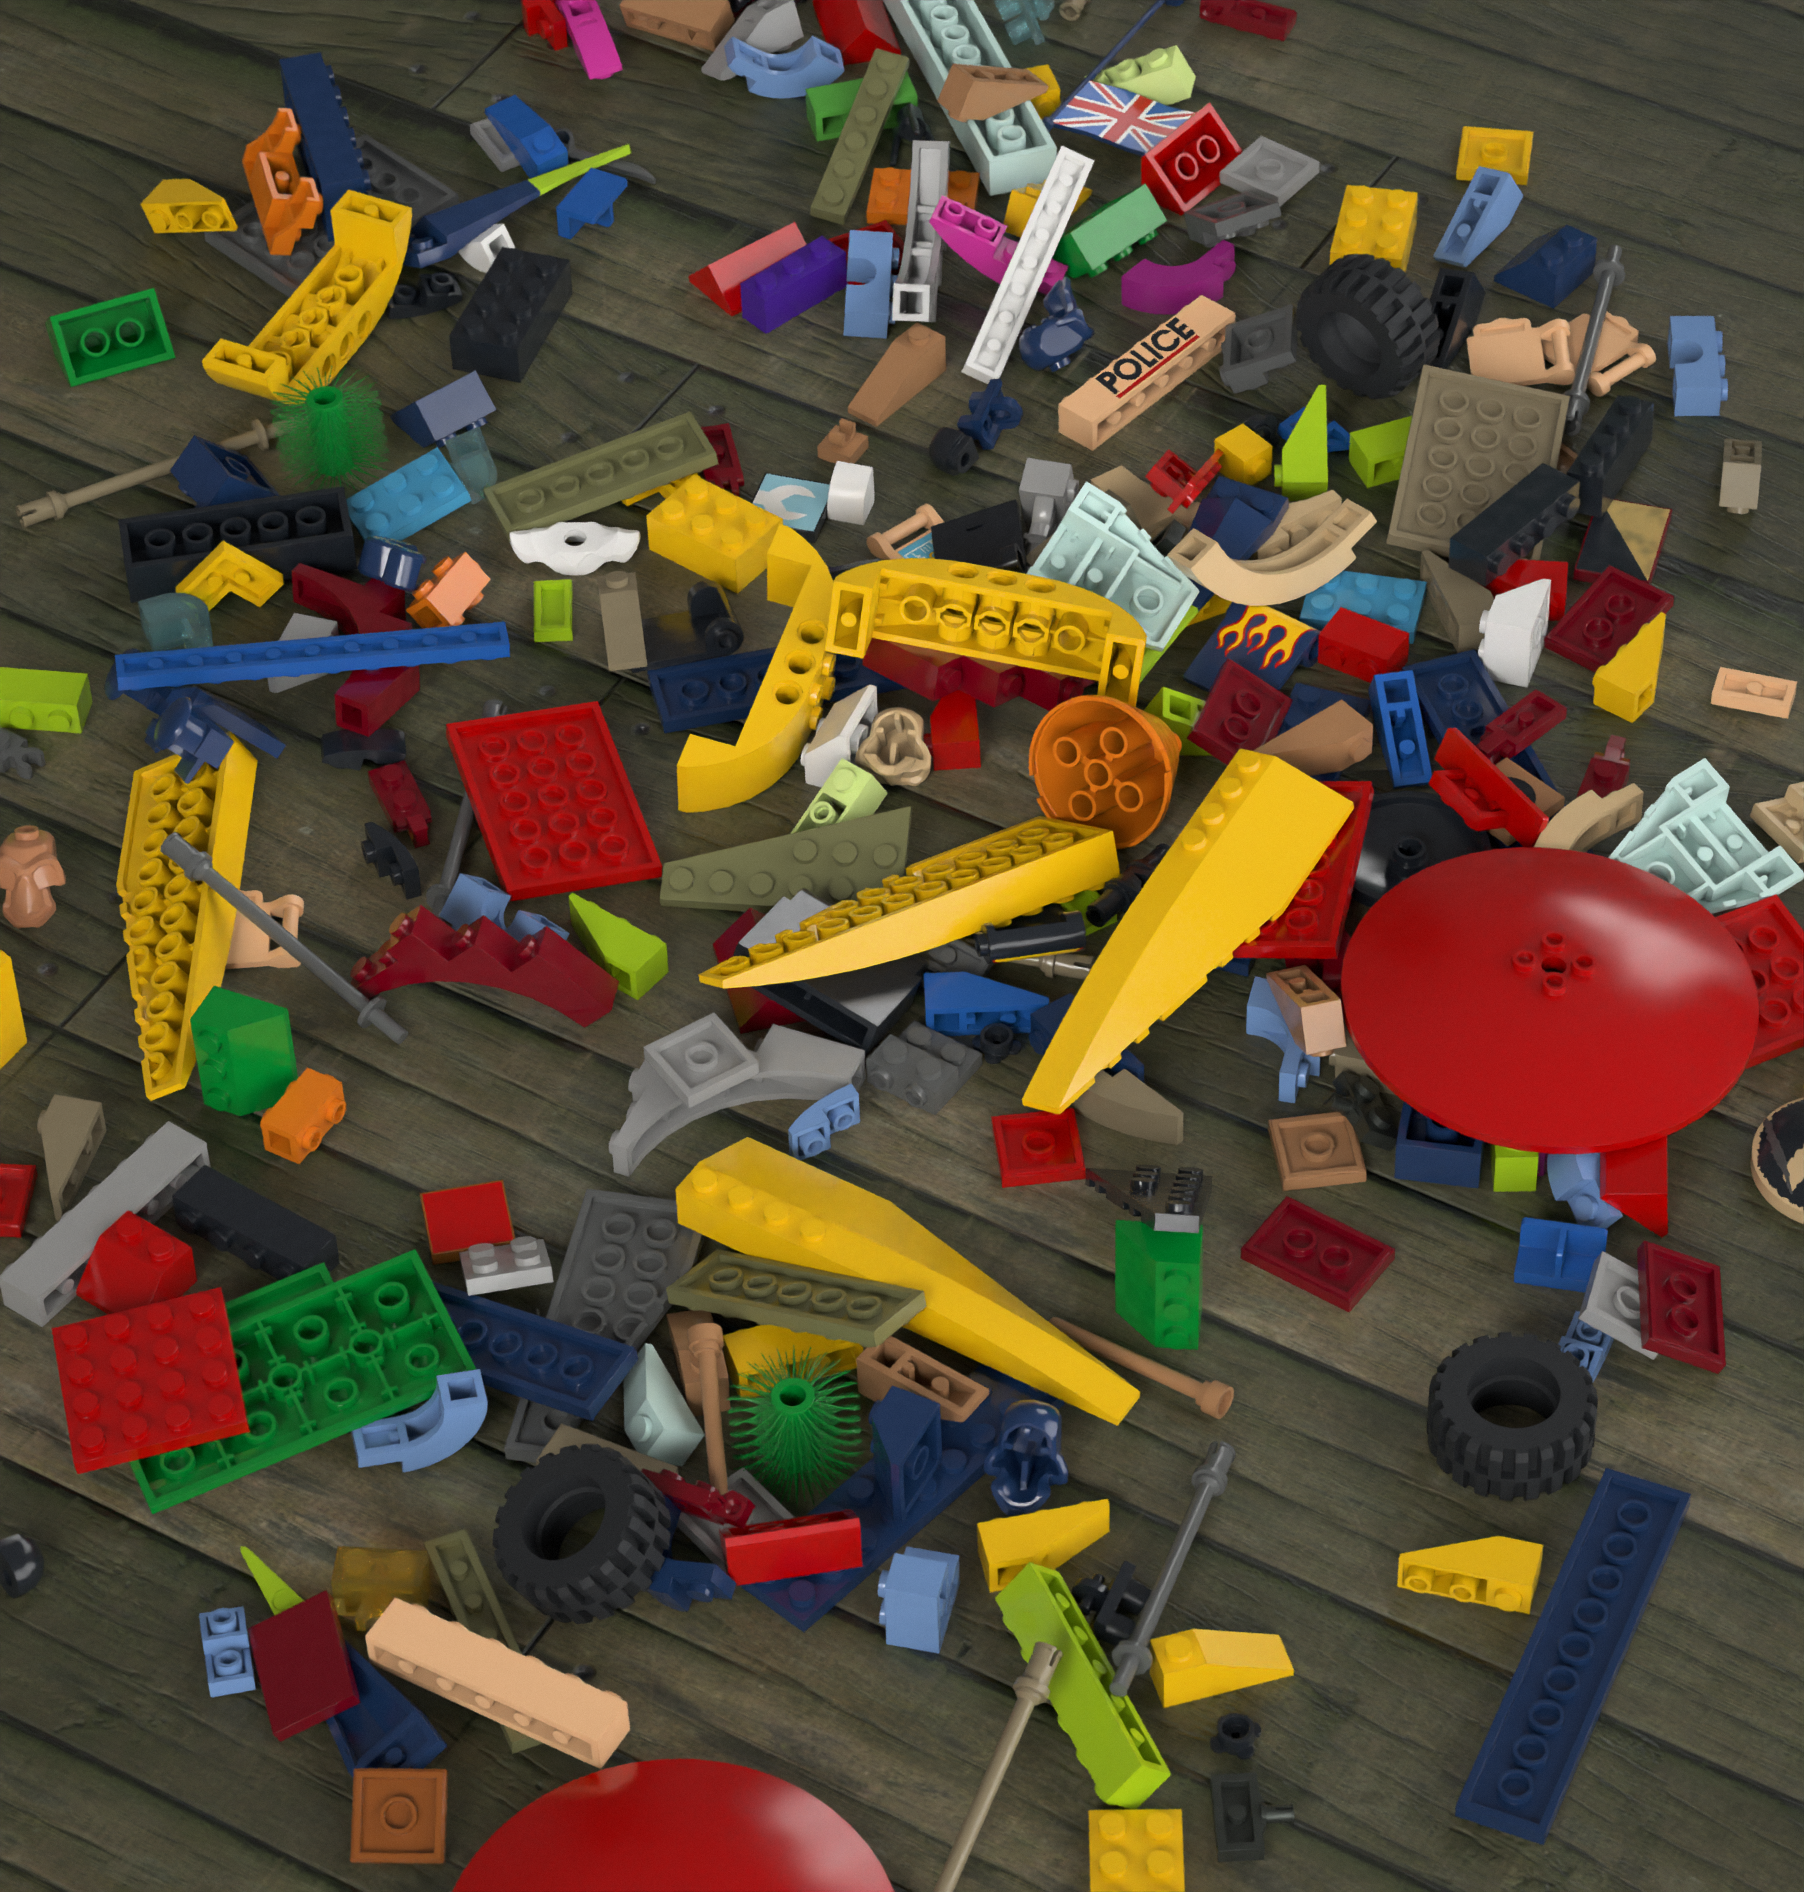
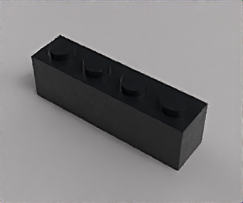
[1567,395,1654,518]
[1448,463,1580,587]
[172,1164,340,1281]

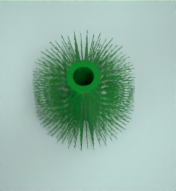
[270,366,390,492]
[726,1345,864,1507]

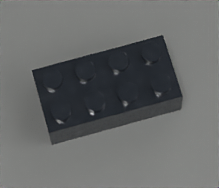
[449,247,573,383]

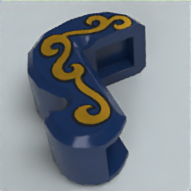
[357,535,427,592]

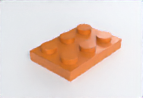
[867,167,980,225]

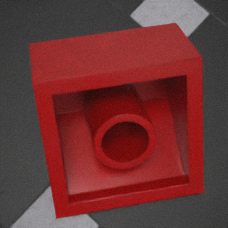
[76,1210,197,1314]

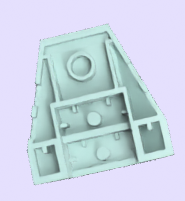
[1026,481,1200,652]
[1608,758,1804,914]

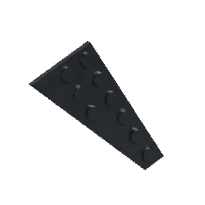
[1085,1165,1212,1233]

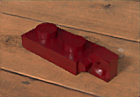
[1199,0,1297,41]
[1476,689,1567,765]
[1576,735,1631,798]
[368,760,432,848]
[641,1468,756,1529]

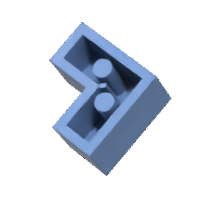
[878,1546,960,1653]

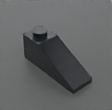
[1429,268,1486,369]

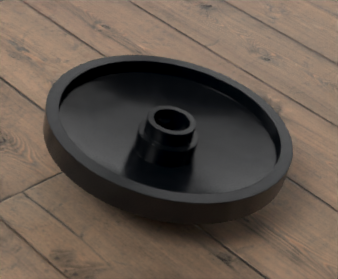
[1351,791,1491,908]

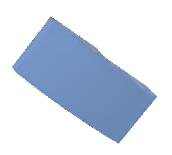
[788,1084,860,1160]
[1559,1311,1614,1382]
[199,1606,256,1697]

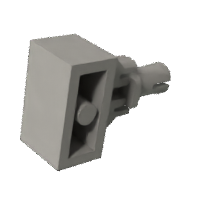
[1019,458,1079,571]

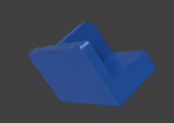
[556,168,627,240]
[1514,1217,1608,1293]

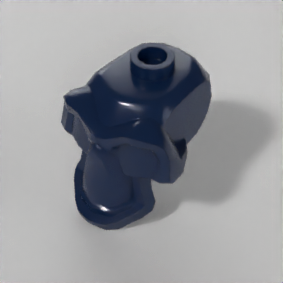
[1019,276,1095,373]
[983,1400,1069,1517]

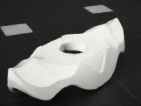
[510,521,640,576]

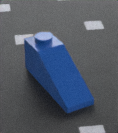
[485,95,568,179]
[1368,670,1432,789]
[924,972,1049,1036]

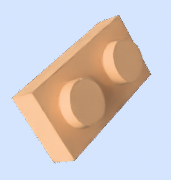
[1711,667,1797,719]

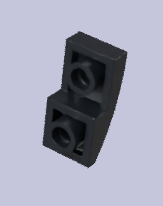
[385,272,463,319]
[320,728,406,771]
[361,822,422,900]

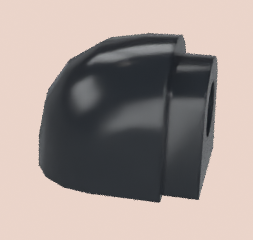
[929,427,979,476]
[0,1534,44,1599]

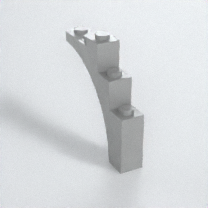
[892,140,950,322]
[609,1024,866,1177]

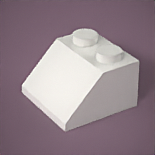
[1478,578,1551,688]
[801,685,878,787]

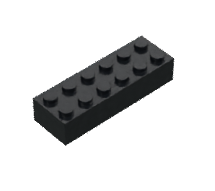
[118,486,357,603]

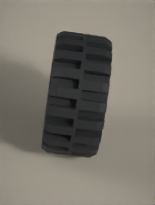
[1296,254,1440,399]
[1426,1332,1598,1501]
[492,1443,671,1624]

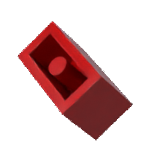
[1318,607,1409,683]

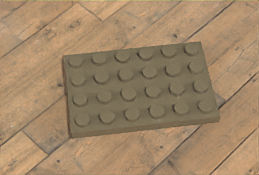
[1386,364,1570,560]

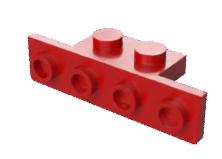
[1145,448,1224,514]
[1428,727,1549,847]

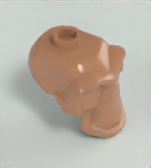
[0,825,66,929]

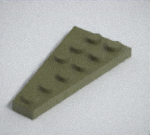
[660,806,912,913]

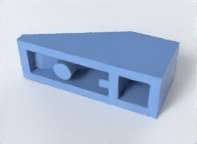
[1433,166,1524,268]

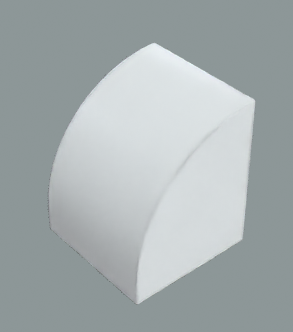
[458,224,516,273]
[827,461,875,525]

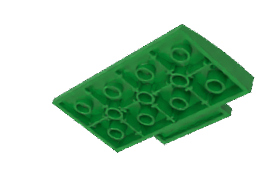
[128,1249,477,1515]

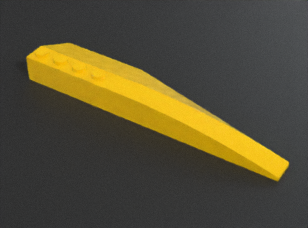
[116,731,258,1101]
[1022,748,1354,1115]
[698,816,1120,989]
[675,1137,1140,1426]

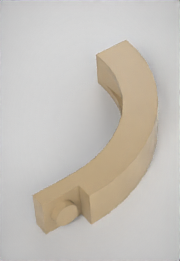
[1167,499,1377,606]
[1534,783,1644,973]

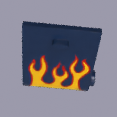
[1182,602,1321,692]

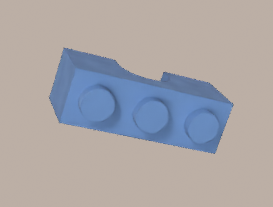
[843,230,899,339]
[1667,316,1728,416]
[439,873,570,942]

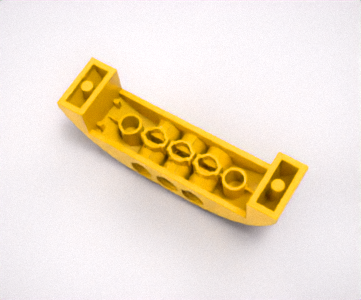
[202,189,412,404]
[677,524,836,813]
[825,558,1147,707]

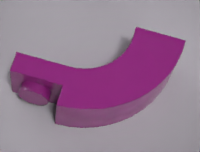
[1122,240,1236,315]

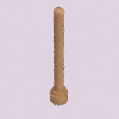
[1048,1317,1234,1419]
[687,1323,728,1495]

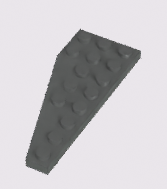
[504,1189,705,1463]

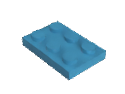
[346,447,472,542]
[1300,571,1427,644]

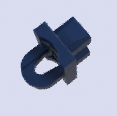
[957,378,1023,450]

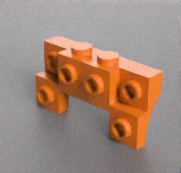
[242,108,323,256]

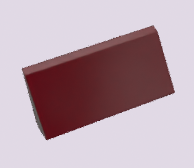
[713,907,806,1034]

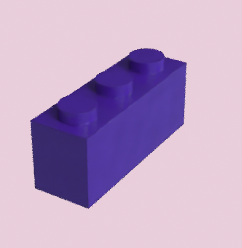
[740,236,847,334]

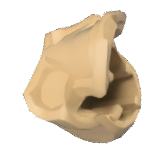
[855,707,931,786]

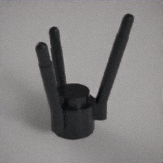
[889,104,936,167]

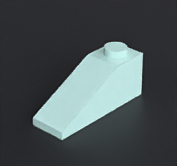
[624,1343,705,1466]

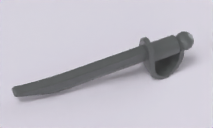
[554,128,656,185]

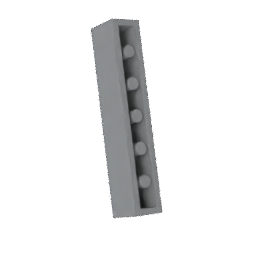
[0,1121,211,1327]

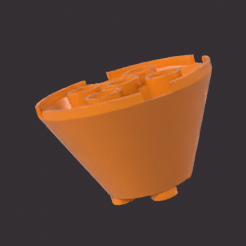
[1029,695,1182,849]

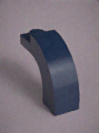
[646,1492,736,1612]

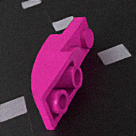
[555,0,623,80]
[929,195,1068,295]

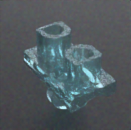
[994,0,1055,46]

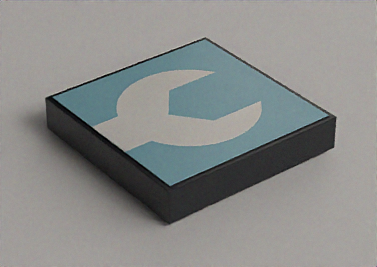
[751,472,830,543]

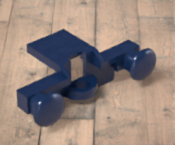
[104,648,286,784]

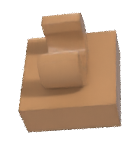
[817,418,869,464]

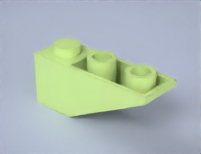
[1084,45,1196,106]
[791,758,888,834]

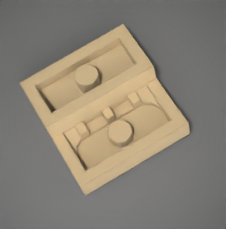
[1750,782,1804,864]

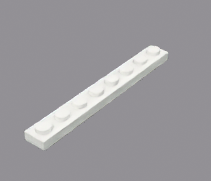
[962,146,1094,384]

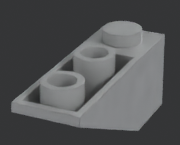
[701,0,804,80]

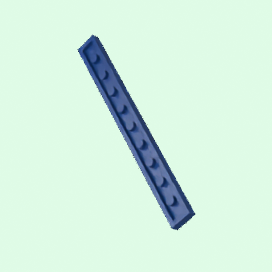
[115,622,510,691]

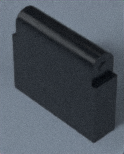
[733,888,929,1056]

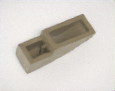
[1069,1069,1183,1145]

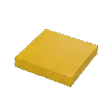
[1456,126,1533,185]

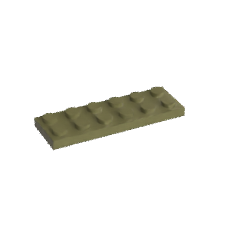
[483,411,718,543]
[666,1249,926,1347]

